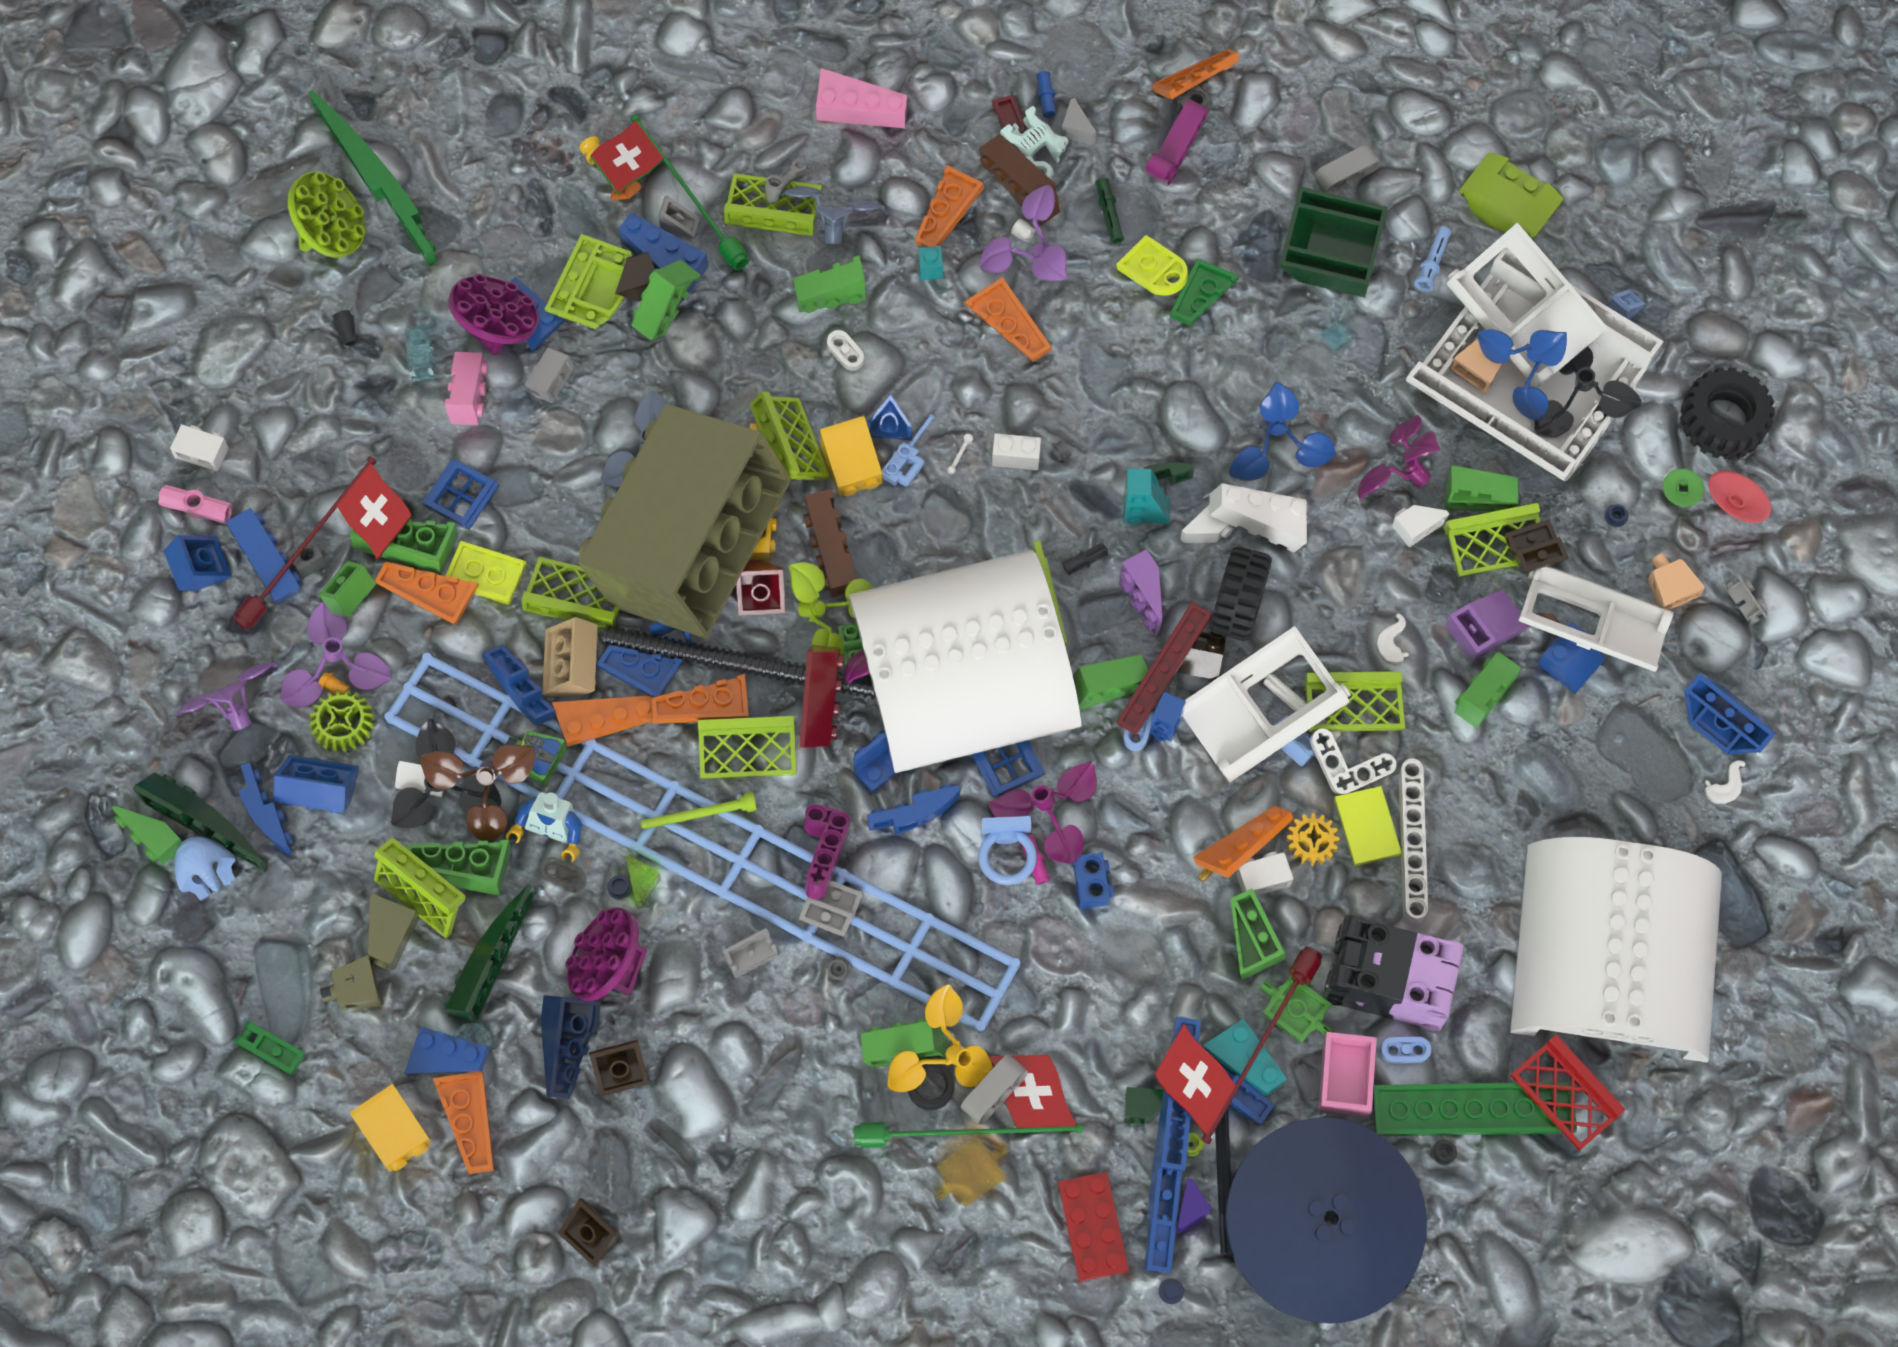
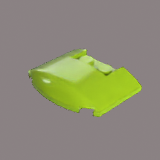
[1459,152,1564,239]
[544,234,632,329]

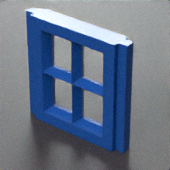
[422,459,500,530]
[971,740,1045,798]

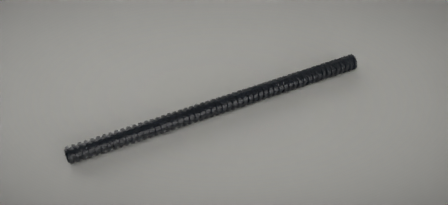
[602,625,876,699]

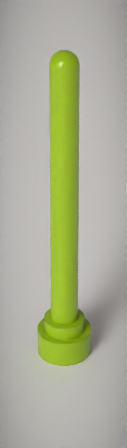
[641,792,757,829]

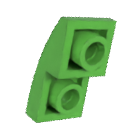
[838,623,864,667]

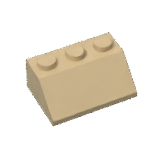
[542,617,598,697]

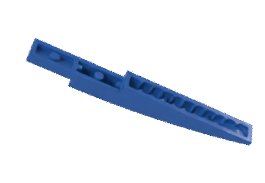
[1144,1017,1201,1274]

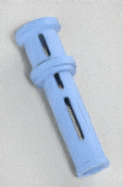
[1414,226,1452,291]

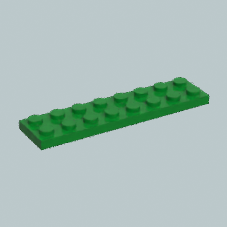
[1373,1082,1577,1136]

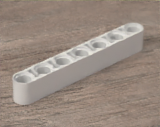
[1398,758,1428,925]

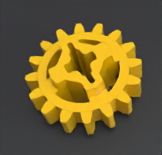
[1286,813,1340,866]

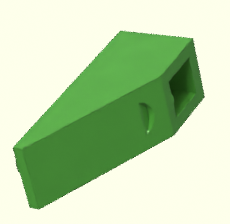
[112,806,182,865]

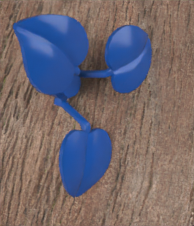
[1477,329,1567,421]
[1229,382,1336,481]

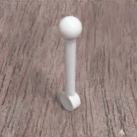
[947,434,973,475]

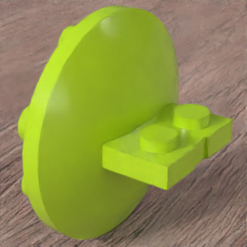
[288,171,366,258]

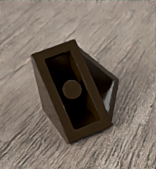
[615,251,655,301]

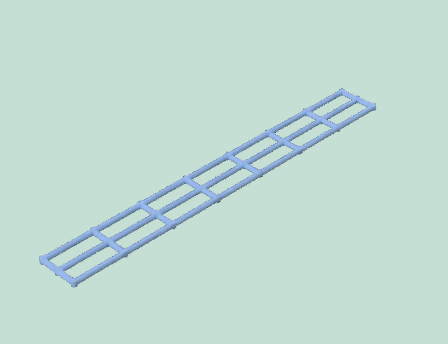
[384,653,1020,1033]

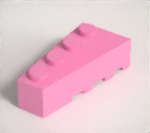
[816,68,907,128]

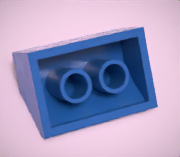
[273,755,359,813]

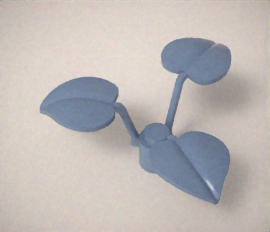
[781,186,885,244]
[601,390,668,488]

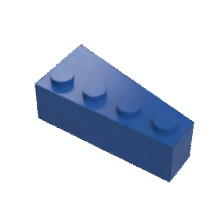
[618,212,709,301]
[226,508,302,606]

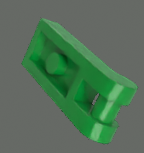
[234,1021,306,1076]

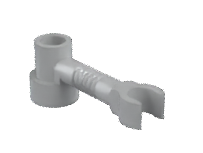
[765,160,806,203]

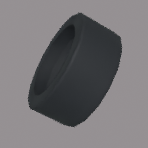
[908,1064,954,1110]

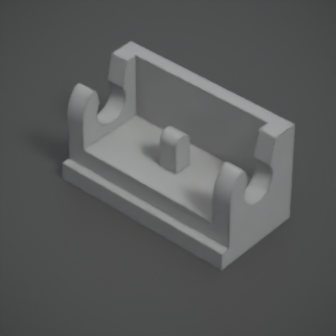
[525,348,575,404]
[723,928,779,979]

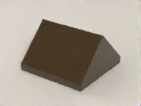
[589,1040,649,1096]
[558,1198,622,1267]

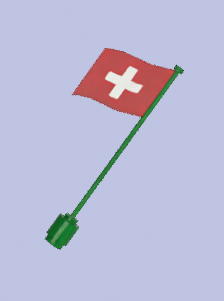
[590,115,749,271]
[854,1055,1083,1148]

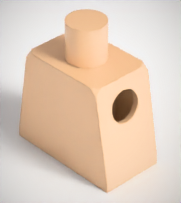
[1450,339,1503,394]
[1648,553,1705,610]

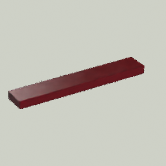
[1116,601,1213,736]

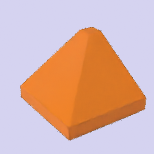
[610,181,642,200]

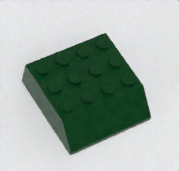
[1279,186,1388,298]

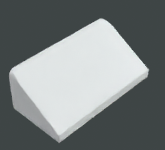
[395,761,444,798]

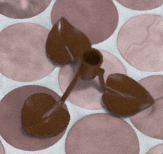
[420,744,535,843]

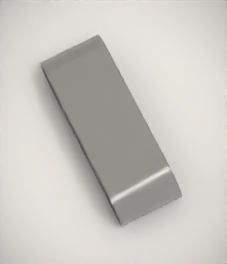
[1314,144,1381,194]
[961,1054,1028,1125]

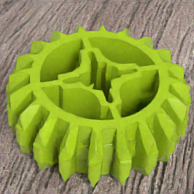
[309,689,375,754]

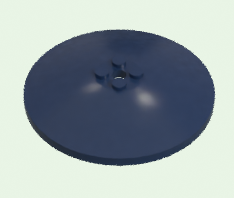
[1225,1117,1427,1324]

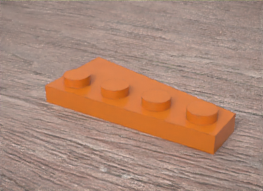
[1152,49,1240,100]
[915,165,984,247]
[964,277,1052,362]
[374,561,479,626]
[651,674,749,724]
[552,696,652,747]
[1193,805,1294,878]
[433,1071,494,1174]

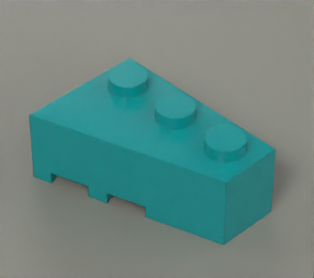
[1123,469,1170,526]
[1202,1018,1287,1098]

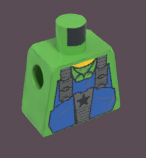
[506,731,567,787]

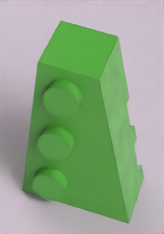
[793,255,866,313]
[631,259,701,341]
[1444,465,1518,512]
[1454,652,1522,729]
[1073,654,1148,711]
[1230,888,1286,980]
[860,1018,948,1067]

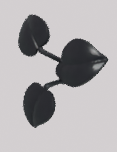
[1534,346,1642,437]
[391,719,502,828]

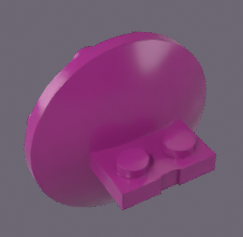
[448,274,539,356]
[565,908,647,1001]

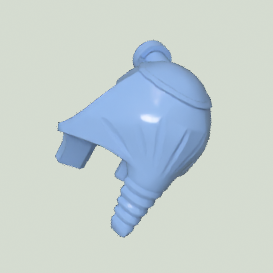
[175,836,236,901]

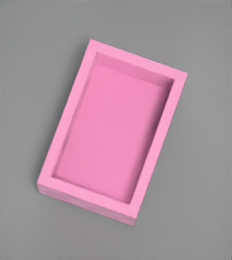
[1318,1032,1377,1117]

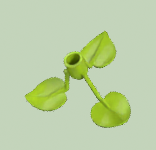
[788,562,874,654]

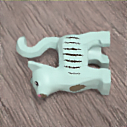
[1000,106,1069,179]

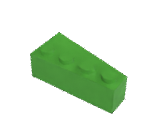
[350,519,458,575]
[407,840,511,896]

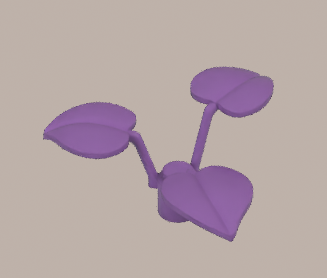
[980,185,1067,281]
[280,602,392,707]
[177,662,278,731]

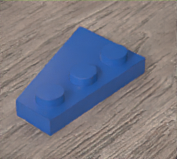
[404,1026,490,1075]

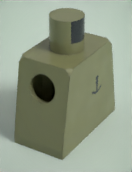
[320,956,382,1010]

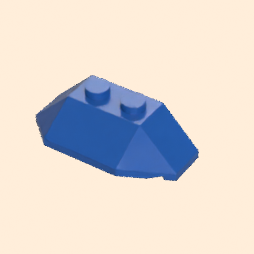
[1684,673,1776,754]

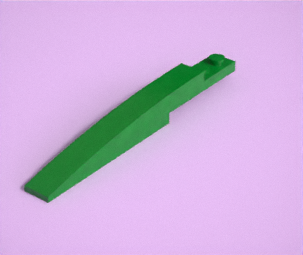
[308,90,437,265]

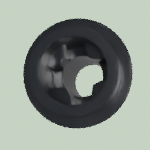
[332,310,358,346]

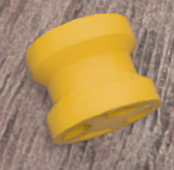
[579,136,601,164]

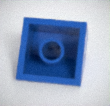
[163,535,232,591]
[1538,622,1605,694]

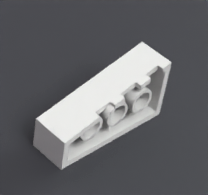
[1209,483,1307,553]

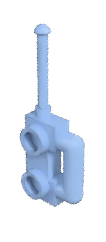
[882,414,935,486]

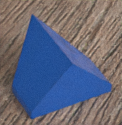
[867,394,912,440]

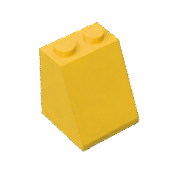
[820,416,882,497]
[349,1084,432,1172]

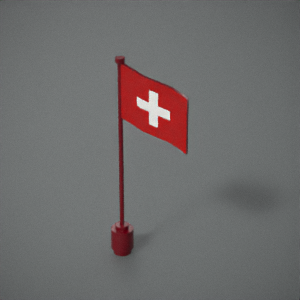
[232,456,412,631]
[1154,947,1322,1144]

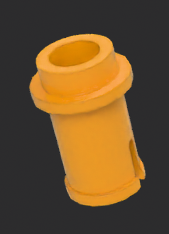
[319,672,351,695]

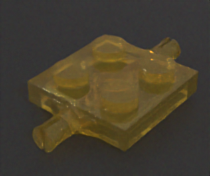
[933,1136,1009,1208]

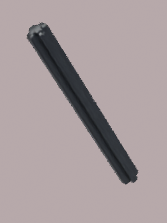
[1215,1108,1232,1255]

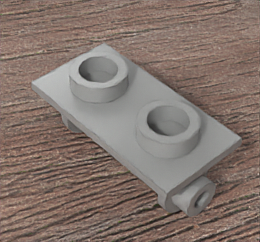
[1726,575,1768,625]

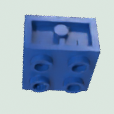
[853,730,899,794]

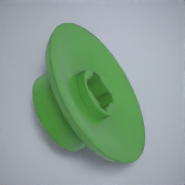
[1663,469,1705,507]

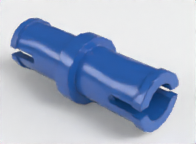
[1036,71,1057,118]

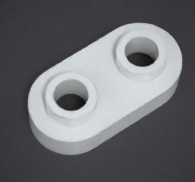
[827,330,864,371]

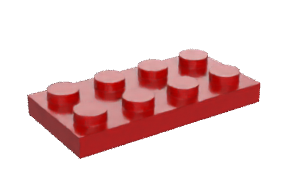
[1057,1172,1129,1282]

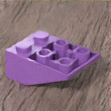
[1119,549,1163,637]
[1445,590,1531,663]

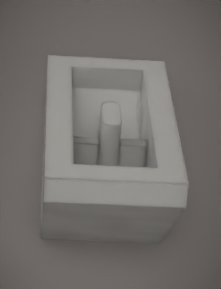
[1061,98,1096,145]
[658,195,700,238]

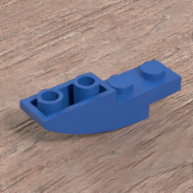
[238,762,293,854]
[867,784,960,835]

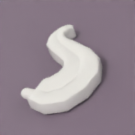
[1376,613,1409,665]
[1704,760,1745,804]

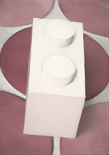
[170,424,229,472]
[992,433,1041,470]
[1236,852,1293,896]

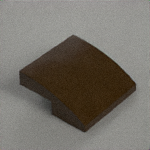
[1504,519,1569,574]

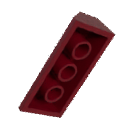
[799,645,844,748]

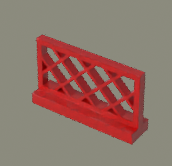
[1510,1034,1626,1151]

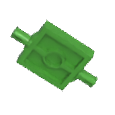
[1260,976,1334,1044]

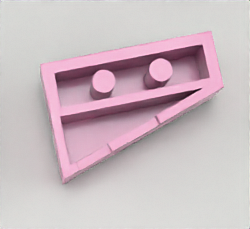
[445,352,489,425]

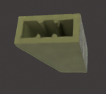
[368,893,420,970]

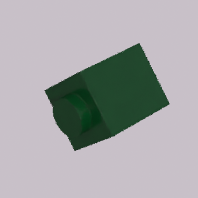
[1124,1087,1164,1127]

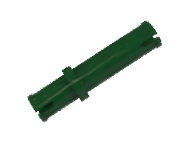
[1095,178,1124,244]

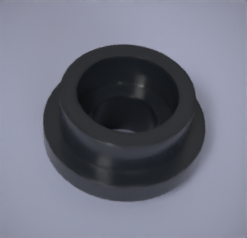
[1431,1140,1457,1165]

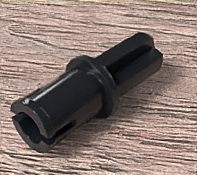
[1062,543,1108,576]

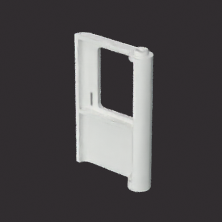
[1518,566,1674,672]
[1183,626,1351,783]

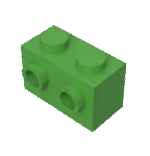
[318,561,376,618]

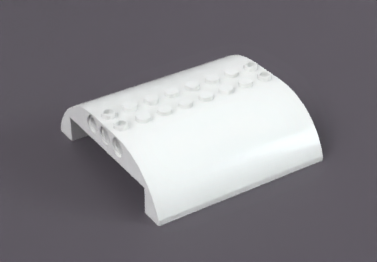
[1406,248,1663,482]
[848,550,1081,773]
[1510,837,1722,1062]

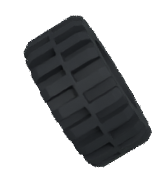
[1680,367,1775,459]
[1210,546,1272,641]

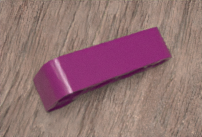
[1145,99,1209,186]
[804,804,850,900]

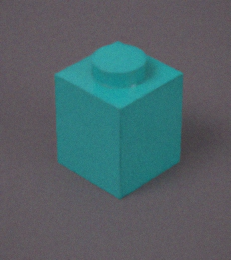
[918,246,943,281]

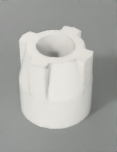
[1011,218,1036,242]

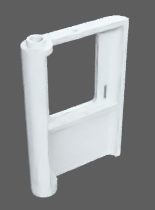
[1447,223,1608,388]

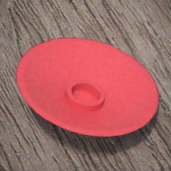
[1708,471,1771,523]

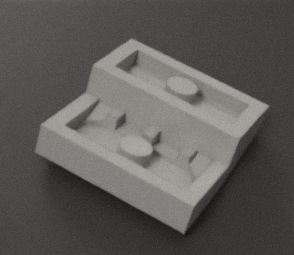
[799,879,864,937]

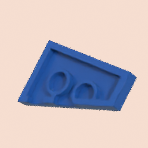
[510,277,564,352]
[597,645,683,698]

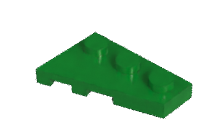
[1170,258,1239,326]

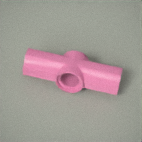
[158,485,233,524]

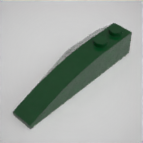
[133,773,267,872]
[444,884,536,1026]

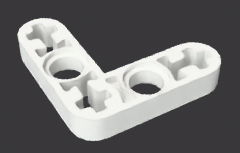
[1310,729,1396,795]

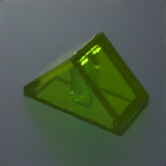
[625,855,661,909]

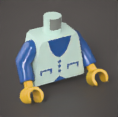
[506,792,582,862]

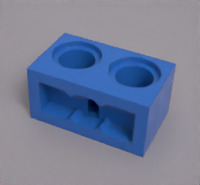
[1149,692,1186,742]
[1073,852,1114,909]

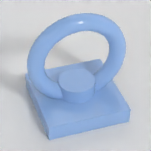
[978,816,1037,885]

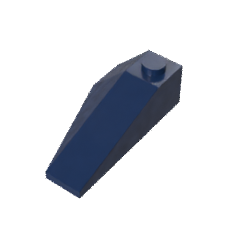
[541,995,601,1099]

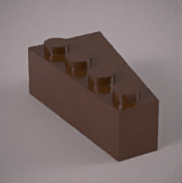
[979,134,1060,227]
[803,489,857,597]

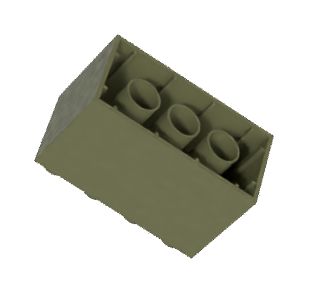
[578,404,791,639]

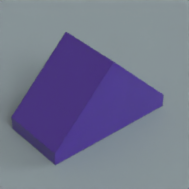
[1176,1178,1212,1233]

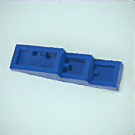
[482,645,556,726]
[1220,1064,1274,1125]

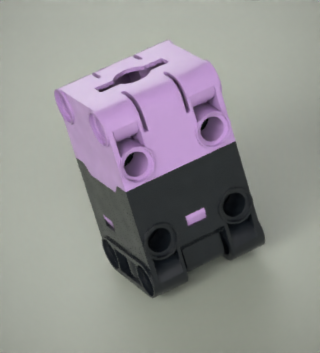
[1323,915,1464,1031]

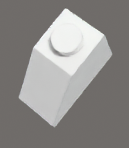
[1180,504,1234,543]
[1392,505,1449,547]

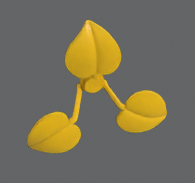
[887,984,993,1092]

